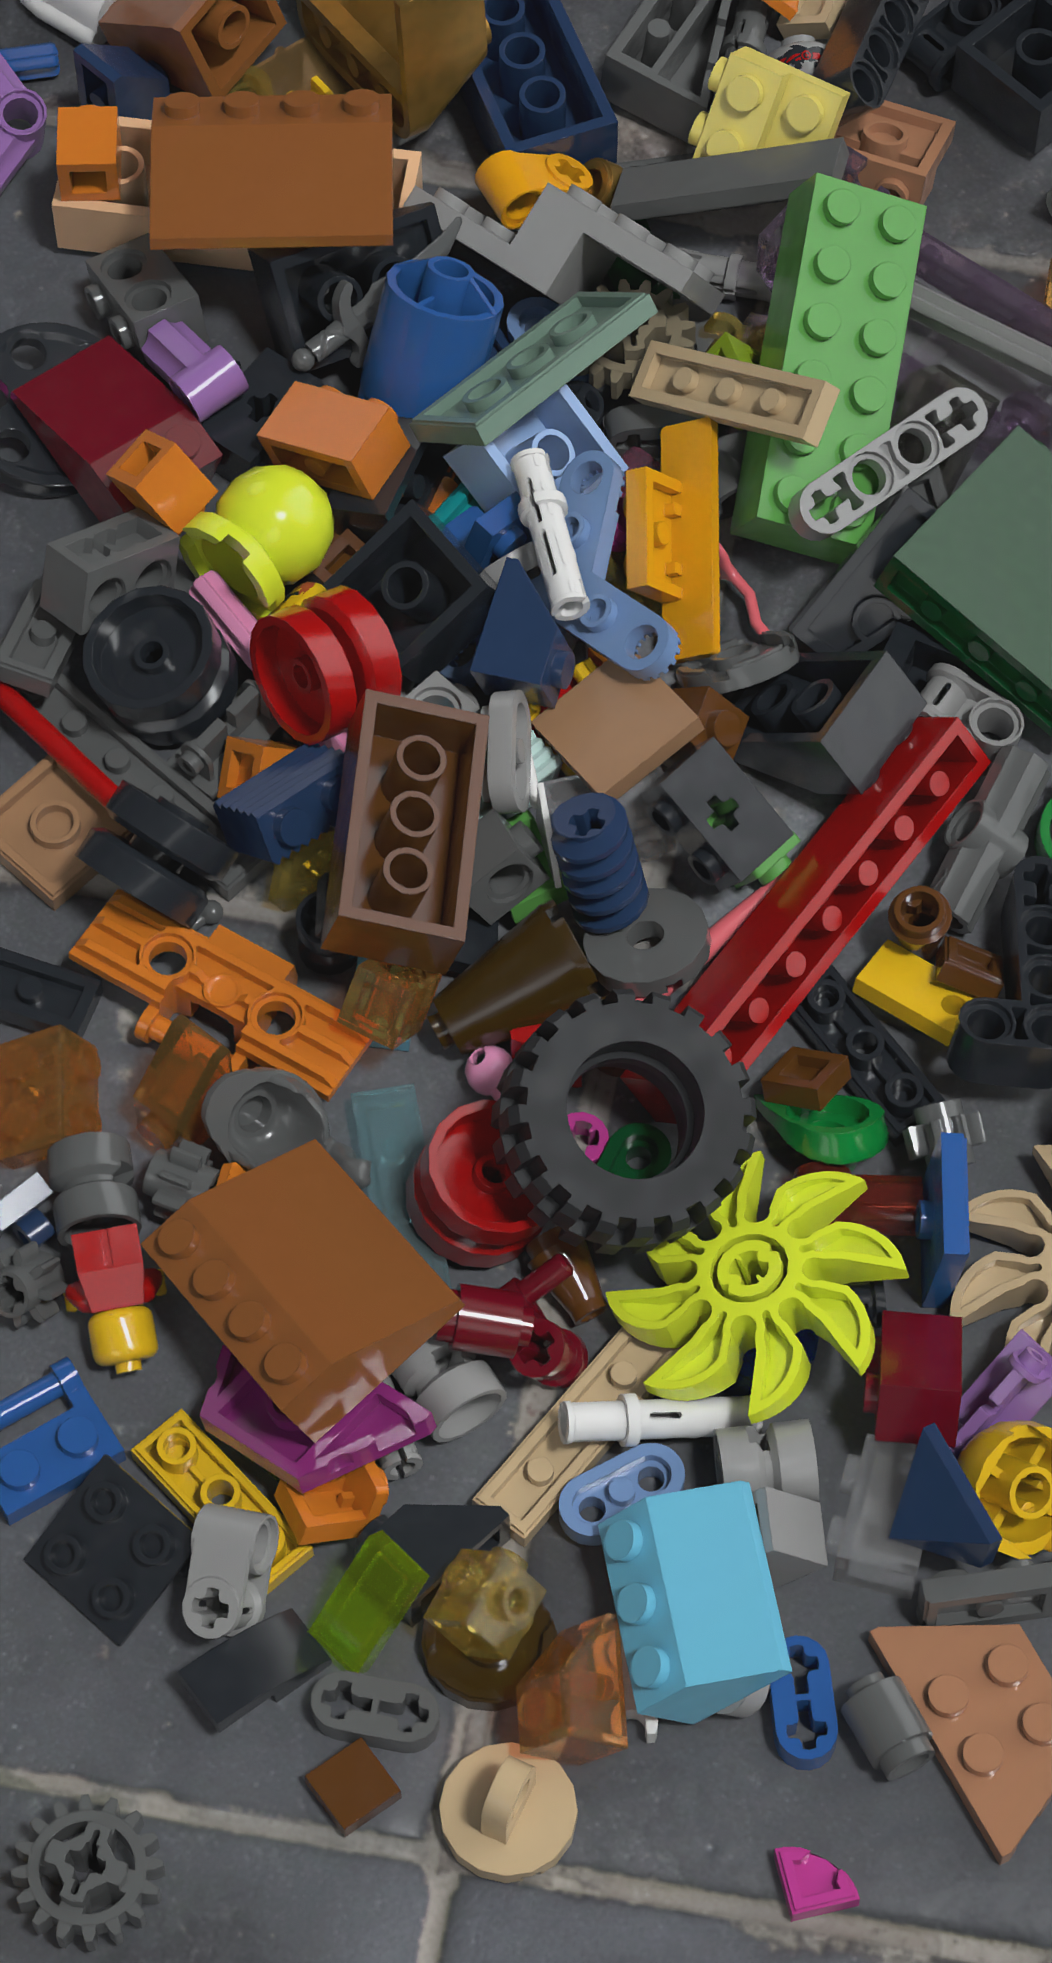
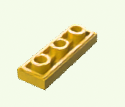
[852,939,979,1047]
[131,1408,314,1595]

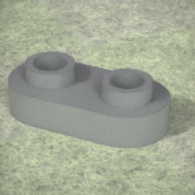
[481,690,531,814]

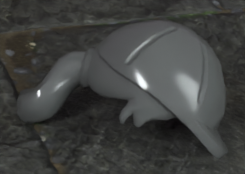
[201,1067,372,1190]

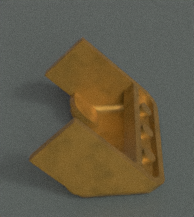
[296,0,492,139]

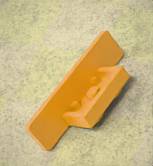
[623,417,720,664]

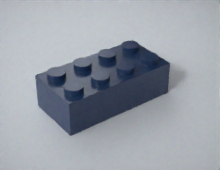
[459,0,618,165]

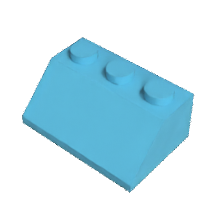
[598,1480,792,1725]

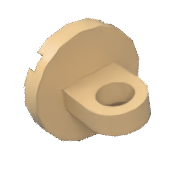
[439,1742,578,1883]

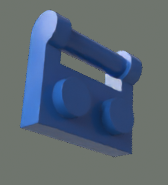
[0,1356,126,1526]

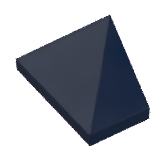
[888,1423,1002,1568]

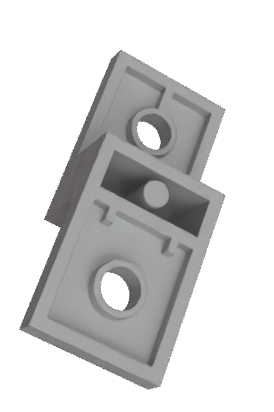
[403,182,725,315]

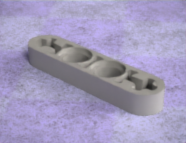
[788,387,988,541]

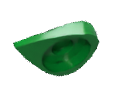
[754,1094,889,1174]

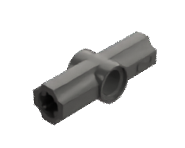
[930,745,1051,934]

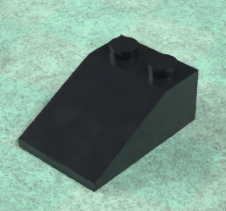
[247,202,448,372]
[730,651,928,795]

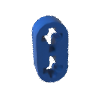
[768,1635,838,1771]

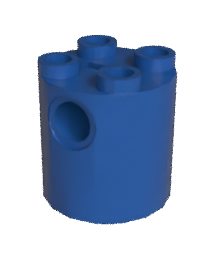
[358,256,504,418]

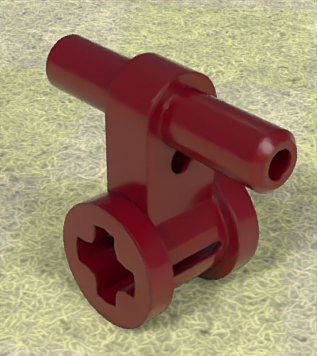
[499,1253,588,1389]

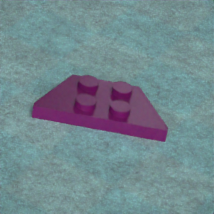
[199,1345,437,1493]

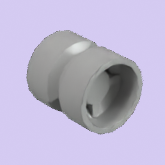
[391,1336,507,1443]
[713,1419,819,1502]

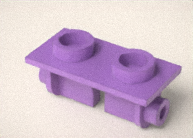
[949,1329,1052,1460]

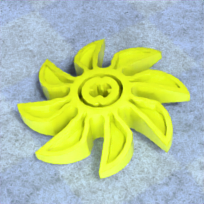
[606,1151,909,1424]

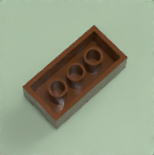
[320,689,490,975]

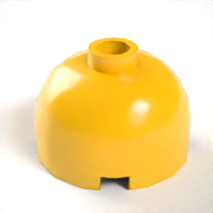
[957,1420,1052,1559]

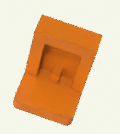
[274,1461,389,1545]

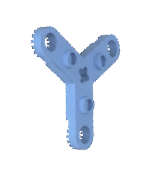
[439,450,681,688]

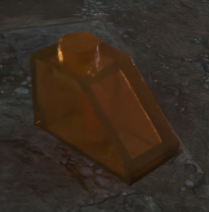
[133,1013,232,1150]
[516,1613,628,1765]

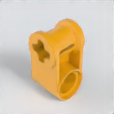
[475,150,593,230]

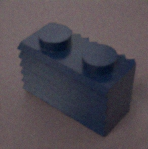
[213,743,345,865]

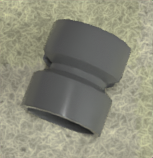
[46,1131,142,1250]

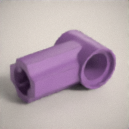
[141,319,249,423]

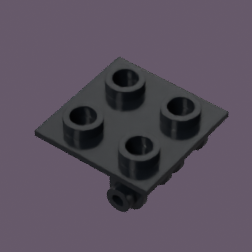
[24,1454,192,1646]

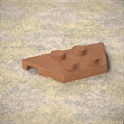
[868,1624,1052,1865]

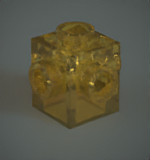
[423,1546,547,1660]

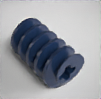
[550,793,649,934]

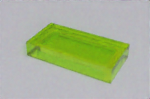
[308,1530,430,1674]

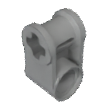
[918,663,1024,775]
[182,1503,279,1639]

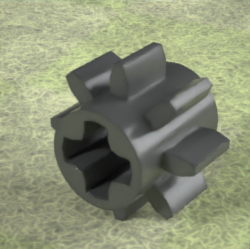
[902,1099,987,1167]
[143,1139,221,1219]
[0,1241,68,1328]

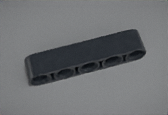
[812,0,929,127]

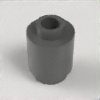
[841,1672,936,1780]

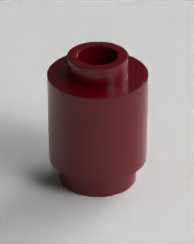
[433,1283,534,1359]

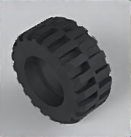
[490,989,757,1255]

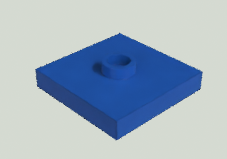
[915,1132,970,1309]

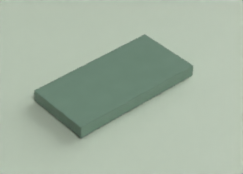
[409,291,658,446]

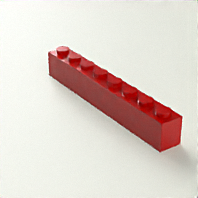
[620,717,991,1124]

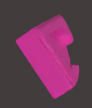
[774,1847,860,1922]

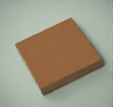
[531,654,705,799]
[0,755,134,911]

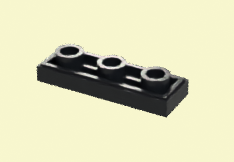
[789,964,946,1147]

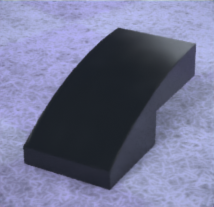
[178,1608,332,1733]

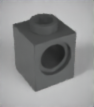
[469,809,550,925]

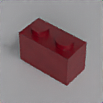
[863,1310,962,1448]

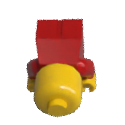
[63,1223,167,1374]

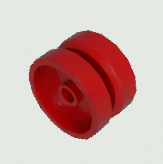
[250,585,402,745]
[406,1100,543,1268]

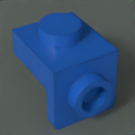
[445,491,527,569]

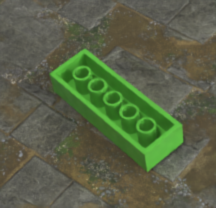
[730,172,927,565]

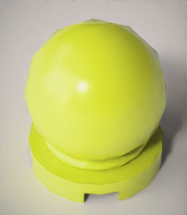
[179,465,334,621]

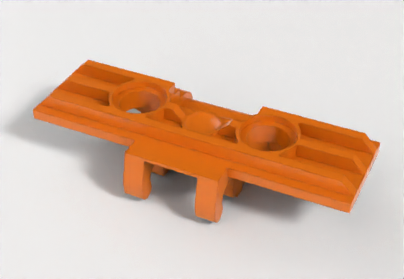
[68,888,377,1102]

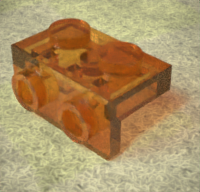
[0,1024,102,1170]

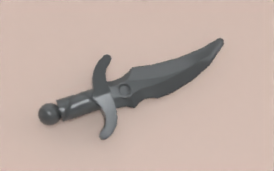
[291,216,462,372]

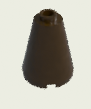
[426,898,606,1055]

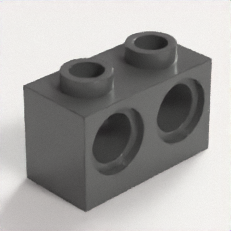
[84,233,209,368]
[40,508,180,635]

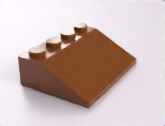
[149,89,394,250]
[140,1139,466,1443]

